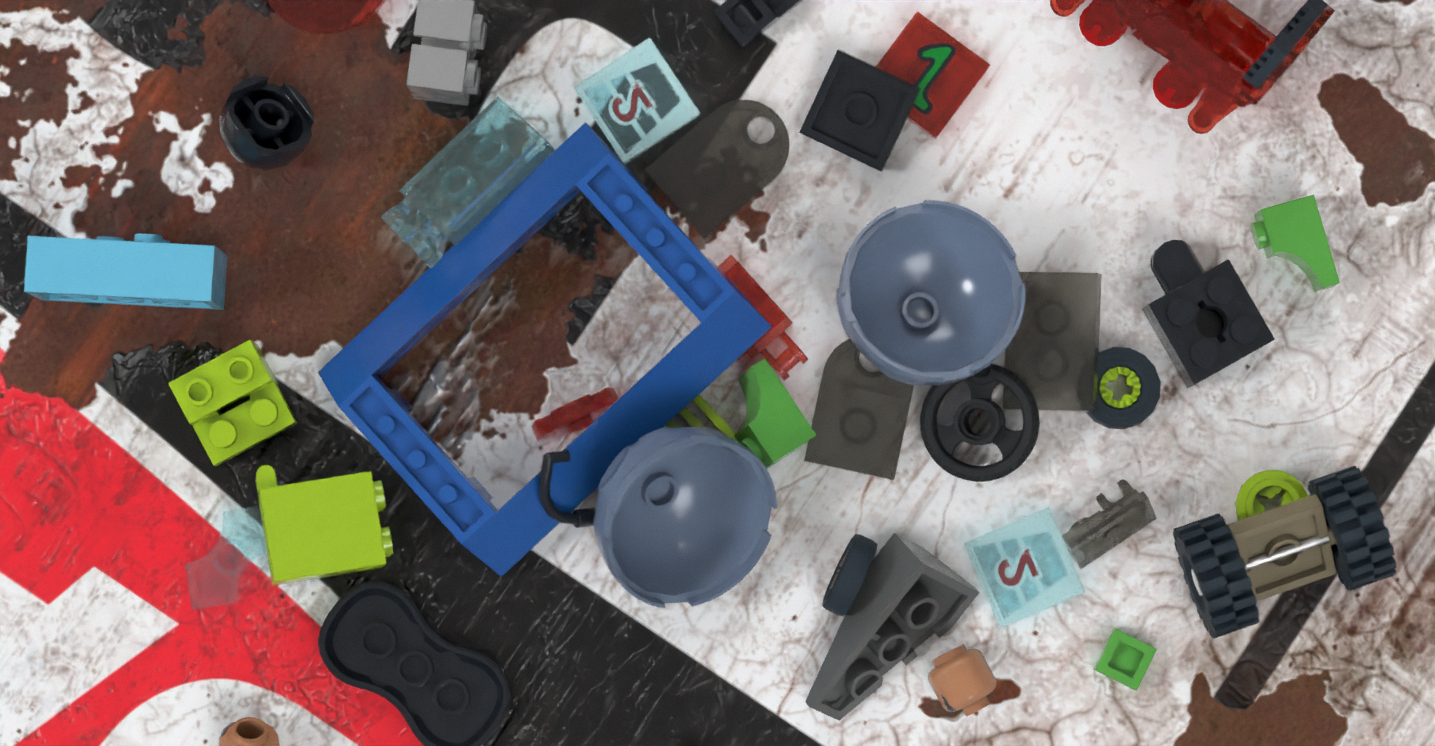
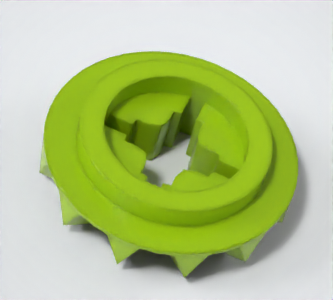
[1234,470,1308,521]

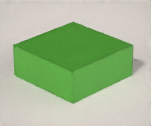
[1093,628,1157,691]

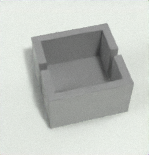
[406,0,487,106]

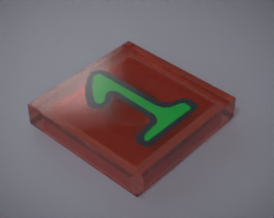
[876,11,990,140]

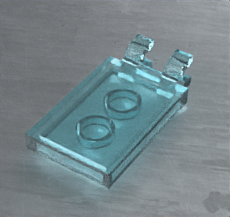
[381,96,555,268]

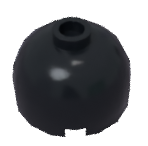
[219,76,314,170]

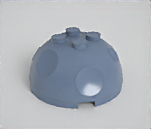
[836,200,1025,385]
[594,427,777,608]

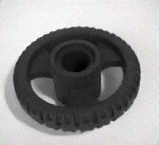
[920,363,1040,482]

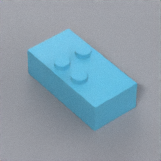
[24,234,227,310]

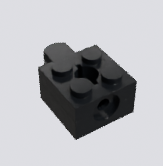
[1142,240,1275,389]

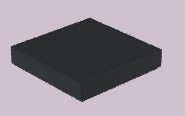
[799,49,922,172]

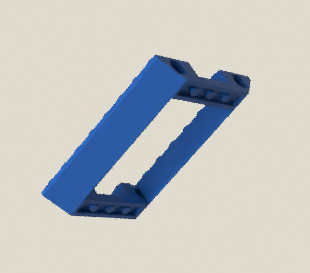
[318,122,773,576]

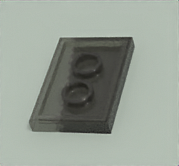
[1003,272,1102,412]

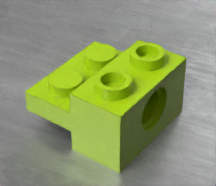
[168,340,297,466]

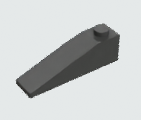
[805,533,980,720]

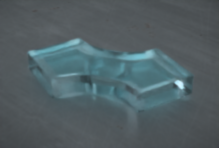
[185,505,267,610]

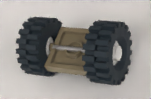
[1173,466,1396,639]

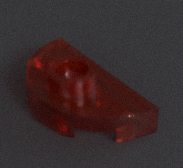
[531,387,619,441]

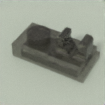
[1062,479,1157,569]

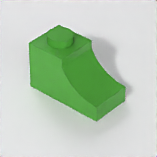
[1251,195,1340,292]
[734,358,816,469]

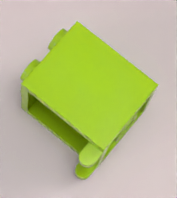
[255,465,393,586]

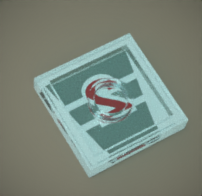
[574,37,700,164]
[963,507,1085,628]

